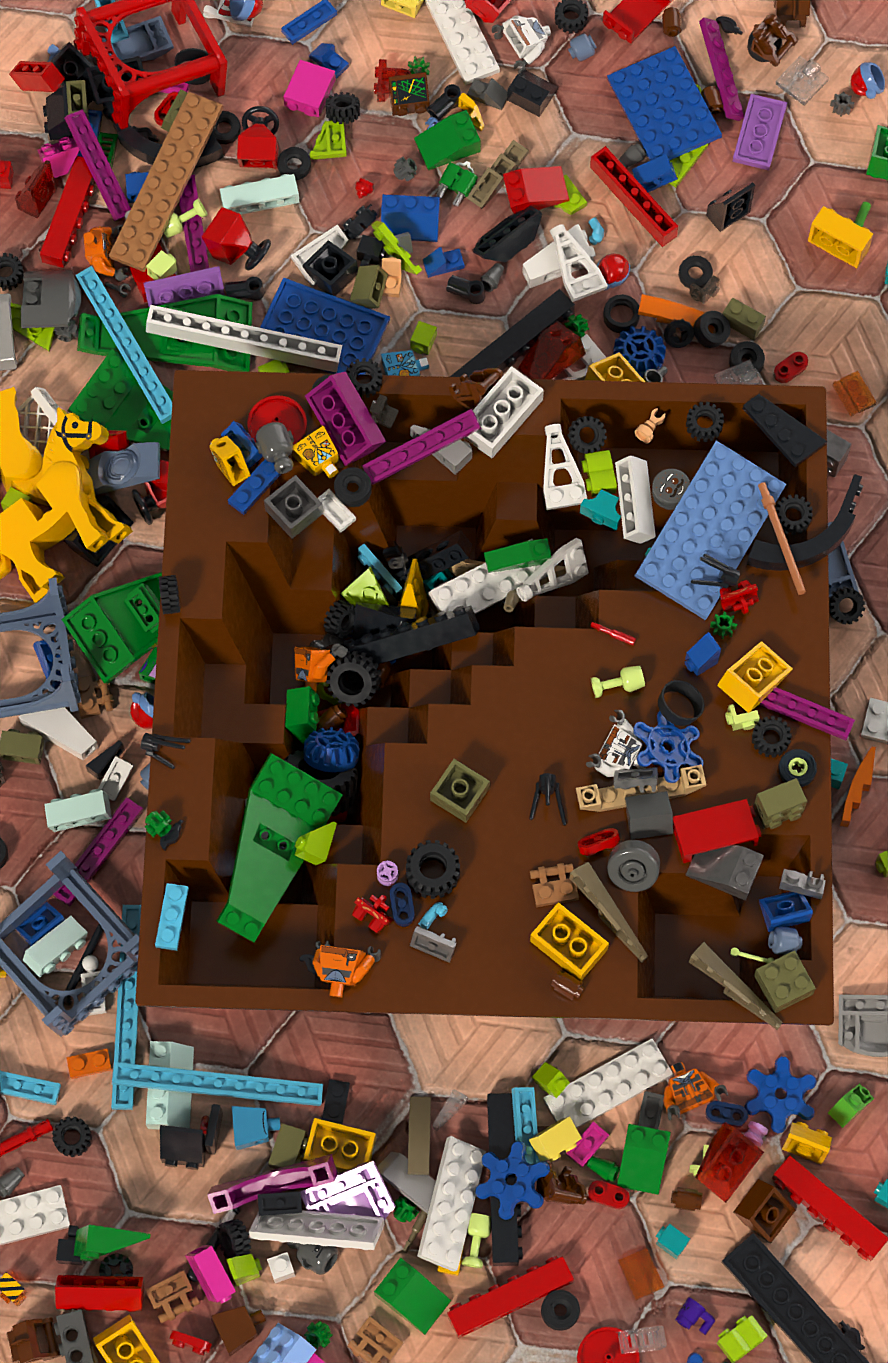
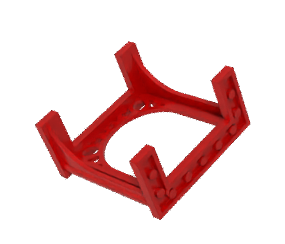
[74,0,228,130]

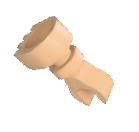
[635,408,665,444]

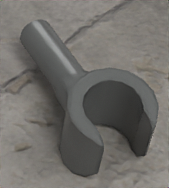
[105,282,131,298]

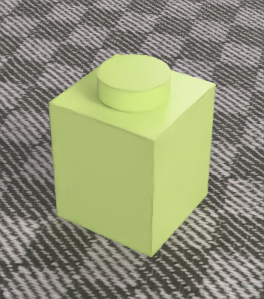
[146,250,177,280]

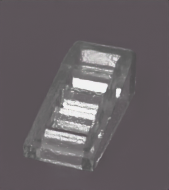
[433,1089,468,1131]
[618,1325,667,1354]

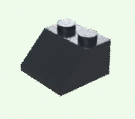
[507,70,558,117]
[43,86,73,140]
[302,240,358,296]

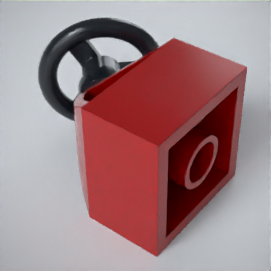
[237,106,279,169]
[201,207,271,271]
[132,459,169,525]

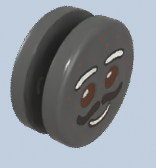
[652,469,690,510]

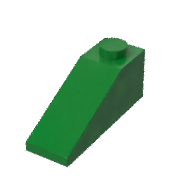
[484,538,552,573]

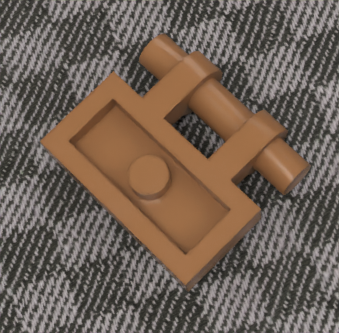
[78,673,114,719]
[530,863,579,907]
[145,1270,200,1323]
[347,1316,404,1363]

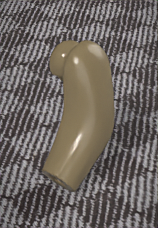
[504,589,529,612]

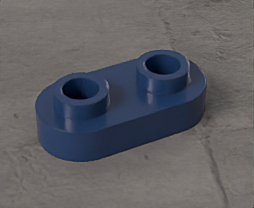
[390,883,415,927]
[705,1101,748,1127]

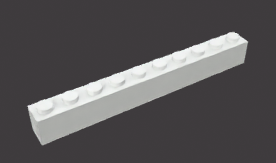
[146,305,342,373]

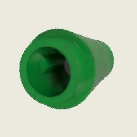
[587,1156,620,1182]

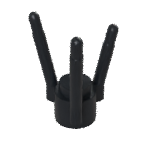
[691,554,740,589]
[140,733,191,769]
[529,773,567,825]

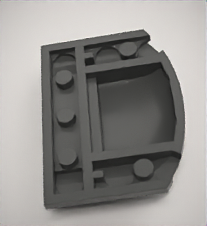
[21,270,82,328]

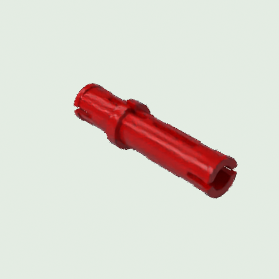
[0,1118,54,1157]

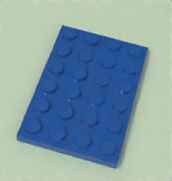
[607,46,722,161]
[260,277,390,375]

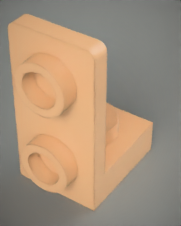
[382,257,402,297]

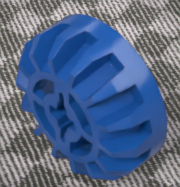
[613,326,666,378]
[303,727,360,772]

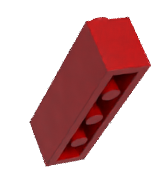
[55,1275,144,1312]

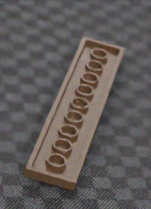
[109,91,223,272]

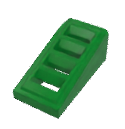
[98,132,118,169]

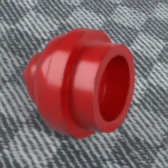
[355,178,374,199]

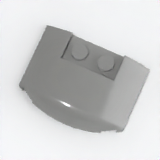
[838,995,888,1057]

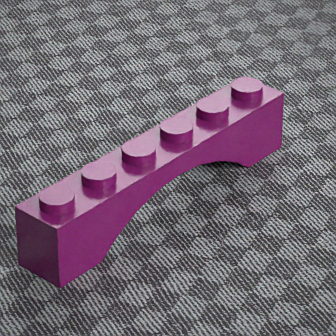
[207,1154,338,1214]

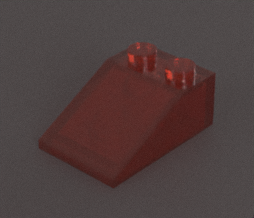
[15,160,57,219]
[518,321,586,379]
[695,1122,764,1203]

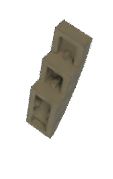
[467,140,529,209]
[408,1097,431,1175]

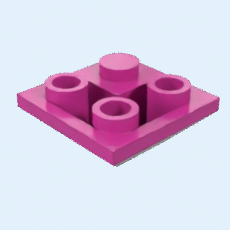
[37,137,80,180]

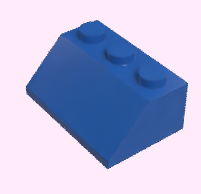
[381,194,440,242]

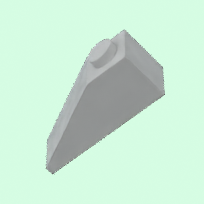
[410,425,472,475]

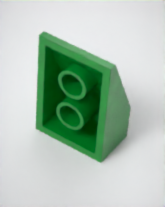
[414,110,481,170]
[866,125,888,180]
[285,686,320,745]
[617,1124,671,1195]
[74,1225,151,1261]
[374,1258,451,1335]

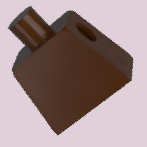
[212,1306,266,1356]

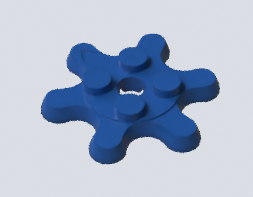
[633,711,703,783]
[744,1056,817,1133]
[475,1141,550,1220]

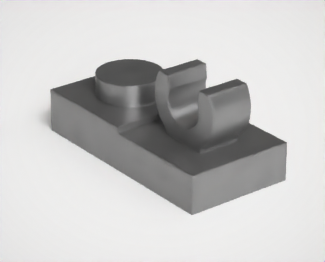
[614,768,658,793]
[779,869,826,899]
[410,926,456,963]

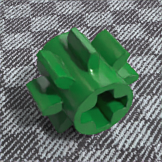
[407,56,430,75]
[564,314,589,339]
[710,611,737,639]
[145,810,172,837]
[393,1196,419,1222]
[304,1321,333,1349]

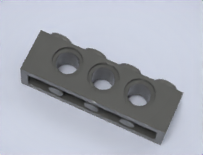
[54,1310,95,1363]

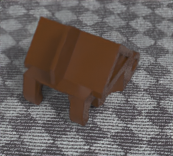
[773,0,810,28]
[751,14,798,67]
[449,368,503,410]
[536,1162,587,1205]
[6,1317,61,1363]

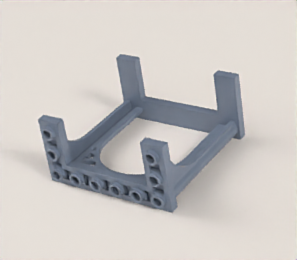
[0,578,81,718]
[0,851,139,1037]

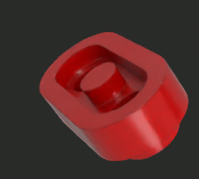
[154,92,178,126]
[774,352,809,383]
[577,828,620,856]
[588,1180,630,1209]
[169,1330,212,1356]

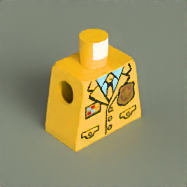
[292,426,339,478]
[209,436,251,486]

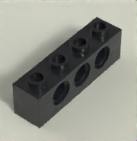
[392,530,472,588]

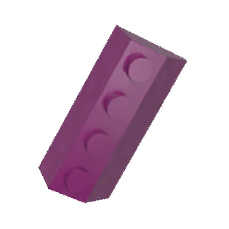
[305,371,386,466]

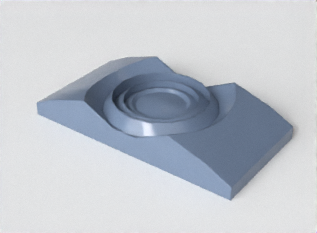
[102,16,174,61]
[88,442,160,495]
[828,522,859,597]

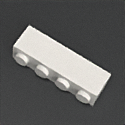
[615,455,656,544]

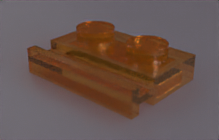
[832,371,877,417]
[618,1248,664,1301]

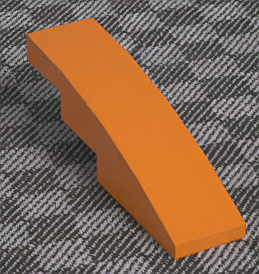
[638,294,714,334]
[840,746,876,827]

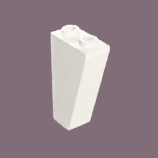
[522,224,596,288]
[19,691,99,761]

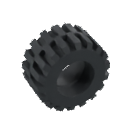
[326,651,381,707]
[406,840,460,899]

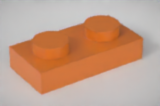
[66,1048,112,1079]

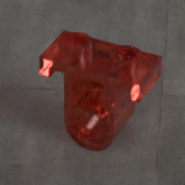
[374,59,411,102]

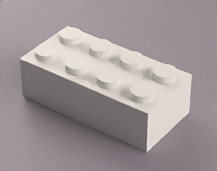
[464,366,544,458]

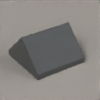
[624,791,673,840]

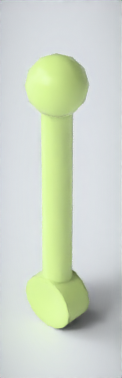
[730,947,774,964]

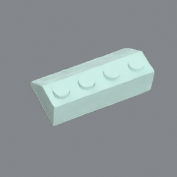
[146,1041,194,1130]

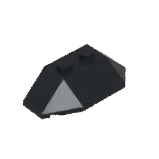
[472,206,542,262]

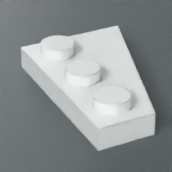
[291,225,349,288]

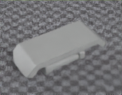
[0,293,17,371]
[377,1152,436,1214]

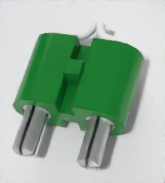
[436,161,478,207]

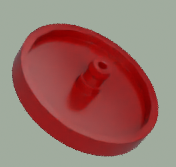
[247,396,307,445]
[577,1327,640,1363]

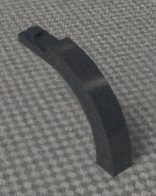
[102,101,224,168]
[747,474,864,571]

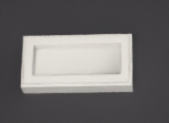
[318,489,356,532]

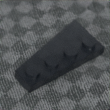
[742,394,827,468]

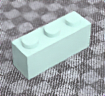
[44,789,112,832]
[23,916,88,977]

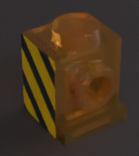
[0,1272,27,1307]

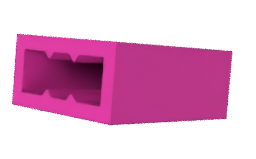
[283,60,336,117]
[185,1245,236,1304]

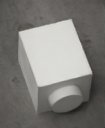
[267,1252,295,1283]

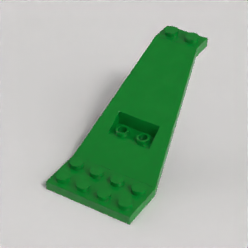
[77,294,253,372]
[67,349,173,452]
[61,572,162,684]
[216,753,343,942]

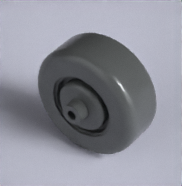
[607,840,660,892]

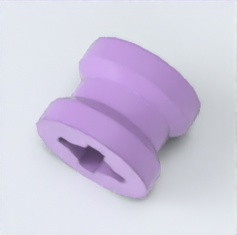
[377,861,398,886]
[743,1121,769,1146]

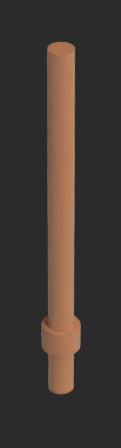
[758,482,806,595]

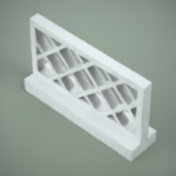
[17,387,84,457]

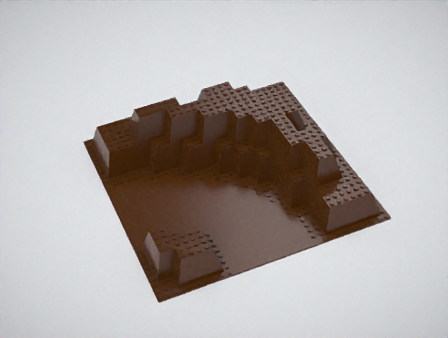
[135,370,834,1026]

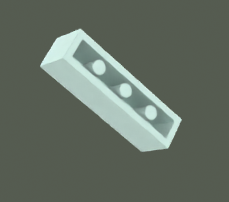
[220,174,300,215]

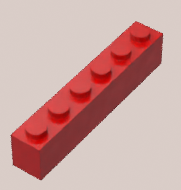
[590,146,678,247]
[40,156,95,268]
[772,1155,888,1261]
[447,1256,574,1339]

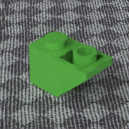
[828,1083,874,1128]

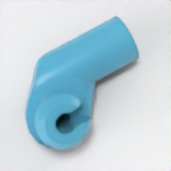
[588,217,605,245]
[418,902,447,930]

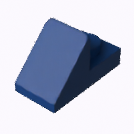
[309,43,349,79]
[423,247,465,278]

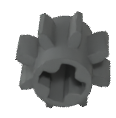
[830,92,854,117]
[393,157,417,182]
[54,319,79,342]

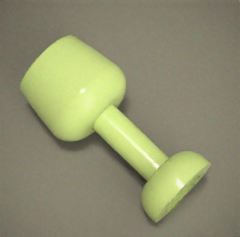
[164,199,208,238]
[591,666,645,698]
[462,1213,491,1268]

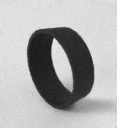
[174,48,211,85]
[658,680,704,726]

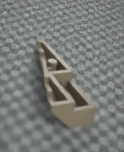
[569,862,648,962]
[689,942,783,1030]

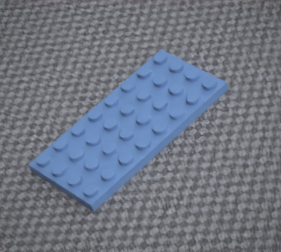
[634,440,786,620]

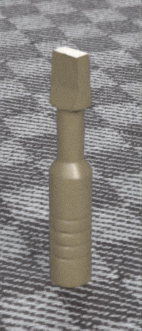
[403,1210,428,1253]

